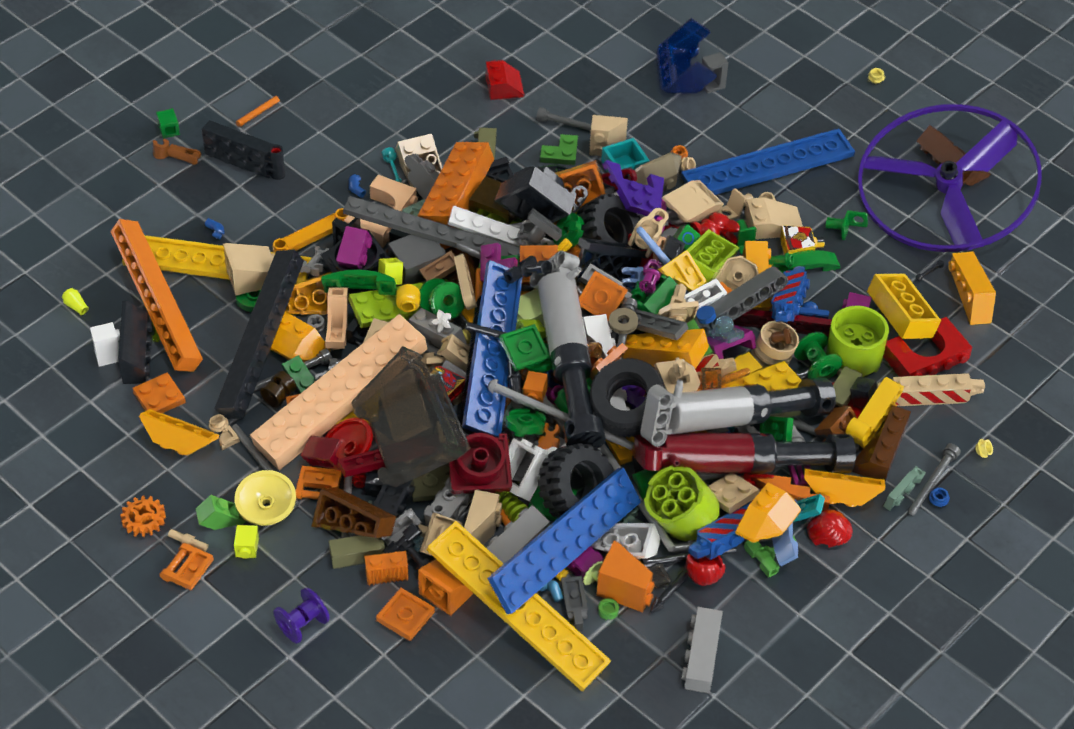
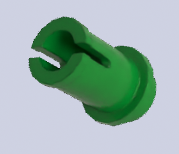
[769,253,794,267]
[631,280,647,301]

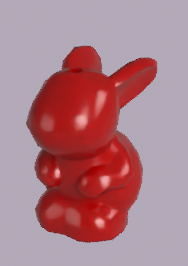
[690,212,740,245]

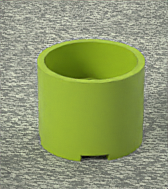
[825,306,889,378]
[644,466,719,541]

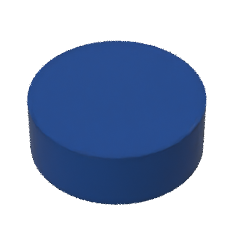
[696,306,716,324]

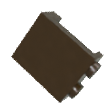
[469,177,517,225]

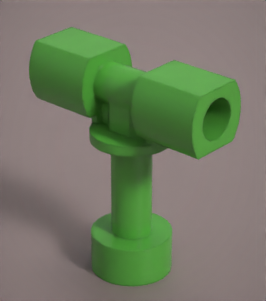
[744,536,797,578]

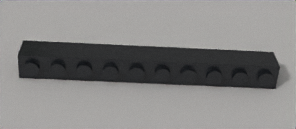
[214,249,304,419]

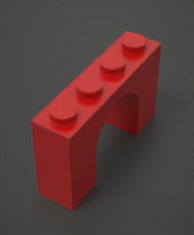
[883,317,973,377]

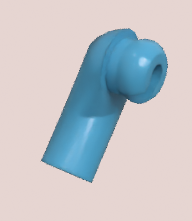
[540,580,564,602]

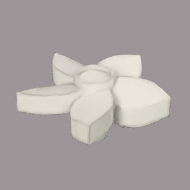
[432,310,451,333]

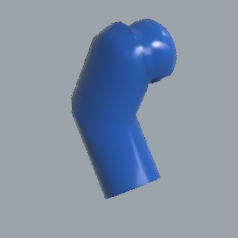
[348,174,366,198]
[205,218,225,239]

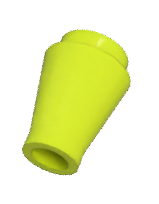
[62,288,89,315]

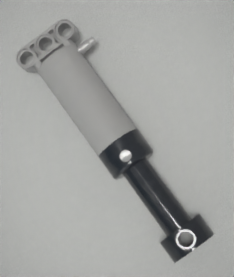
[529,251,606,448]
[641,377,836,447]

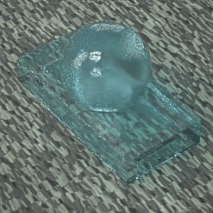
[709,316,745,343]

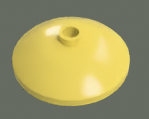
[235,470,296,526]

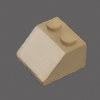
[589,115,628,156]

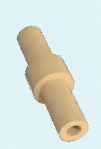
[168,529,208,552]

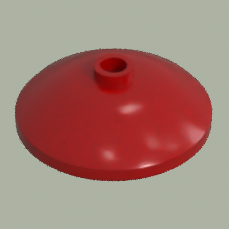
[325,418,373,471]

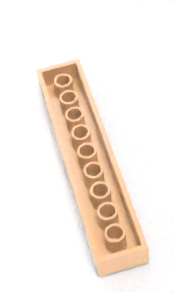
[250,314,427,471]

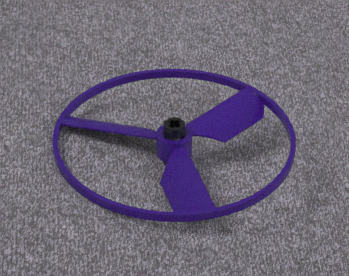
[858,104,1042,252]

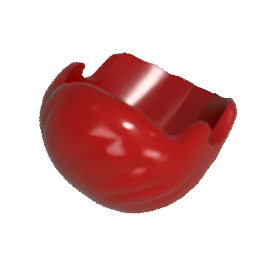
[807,509,853,547]
[686,554,725,586]

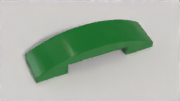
[769,250,841,273]
[321,270,397,295]

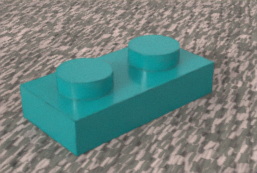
[793,494,825,522]

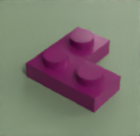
[480,243,518,282]

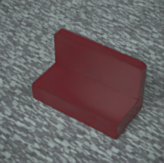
[300,436,341,470]

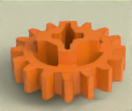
[120,496,166,537]

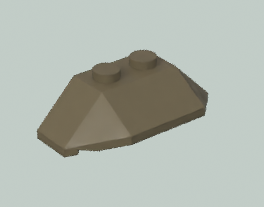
[628,152,682,192]

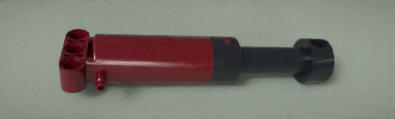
[633,433,856,474]

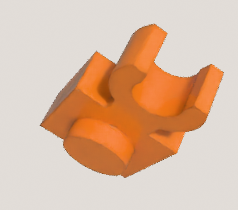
[538,423,560,450]

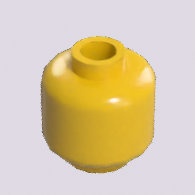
[396,284,421,312]

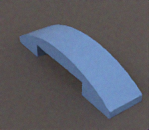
[772,499,798,566]

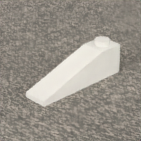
[590,523,661,558]

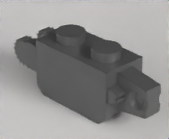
[404,154,439,200]

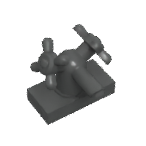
[517,208,562,246]

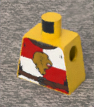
[780,225,824,255]

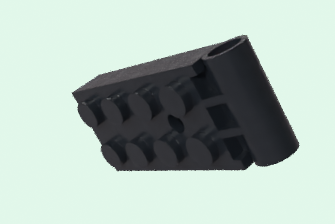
[202,120,285,180]

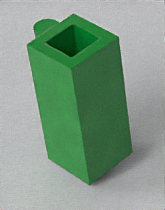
[637,274,678,314]

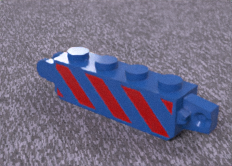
[771,266,810,322]
[688,502,751,560]

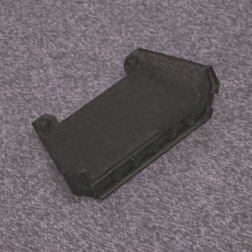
[351,346,470,487]

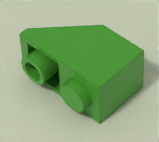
[195,495,246,530]

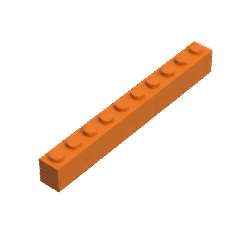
[111,219,203,372]

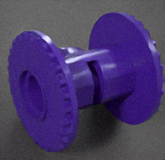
[273,587,330,644]

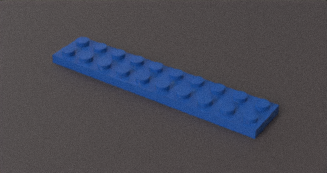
[681,129,855,195]
[462,260,523,438]
[487,467,641,614]

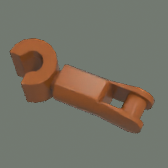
[153,138,201,165]

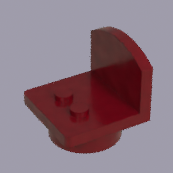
[445,433,512,494]

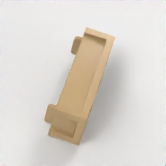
[437,334,470,372]

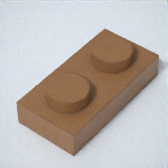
[419,251,456,281]

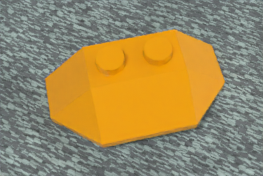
[270,311,331,362]
[139,409,219,455]
[804,469,885,507]
[735,483,801,543]

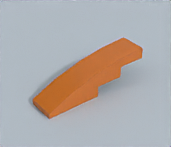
[751,473,830,511]

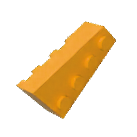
[742,241,773,311]
[949,252,996,325]

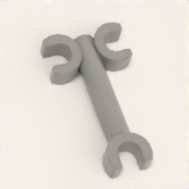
[300,246,329,276]

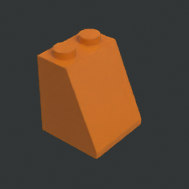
[596,541,655,613]
[418,559,473,616]

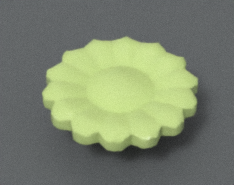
[583,561,603,585]

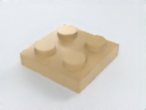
[708,473,759,514]

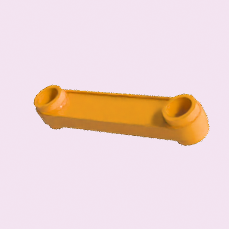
[272,208,348,253]

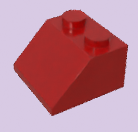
[486,60,524,100]

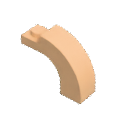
[325,288,348,350]

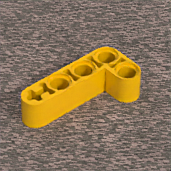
[846,377,904,448]

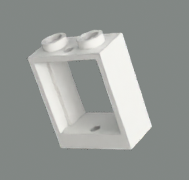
[509,438,548,501]

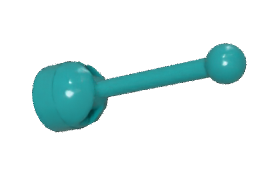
[381,147,402,183]

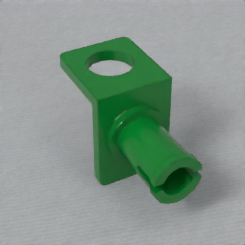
[826,210,868,240]
[737,219,757,256]

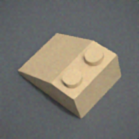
[744,197,803,240]
[464,490,502,545]

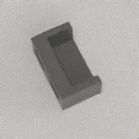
[700,52,729,93]

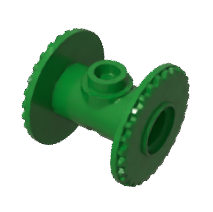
[420,278,465,319]
[794,332,843,379]

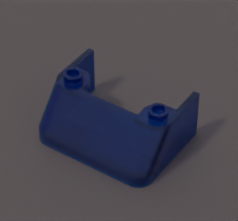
[657,18,717,93]

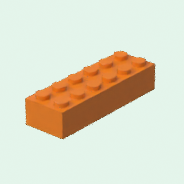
[418,142,494,229]

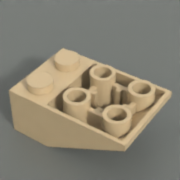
[395,134,442,191]
[662,180,724,223]

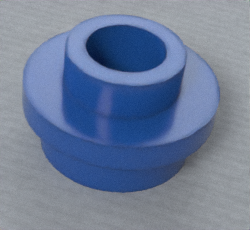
[929,488,950,507]

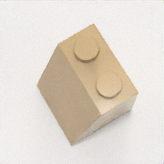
[223,243,275,296]

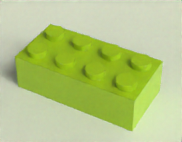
[687,229,740,286]

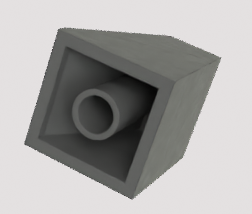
[387,234,446,286]

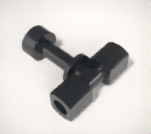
[503,256,552,284]
[383,522,431,571]

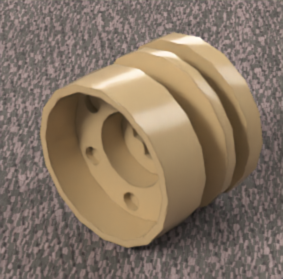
[751,321,799,369]

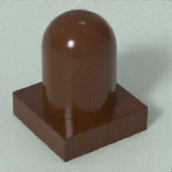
[770,327,792,344]

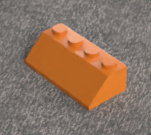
[555,160,606,206]

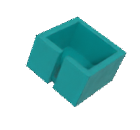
[601,138,650,176]

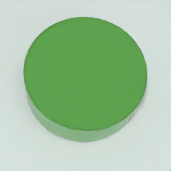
[598,598,619,620]

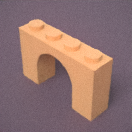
[344,175,418,248]

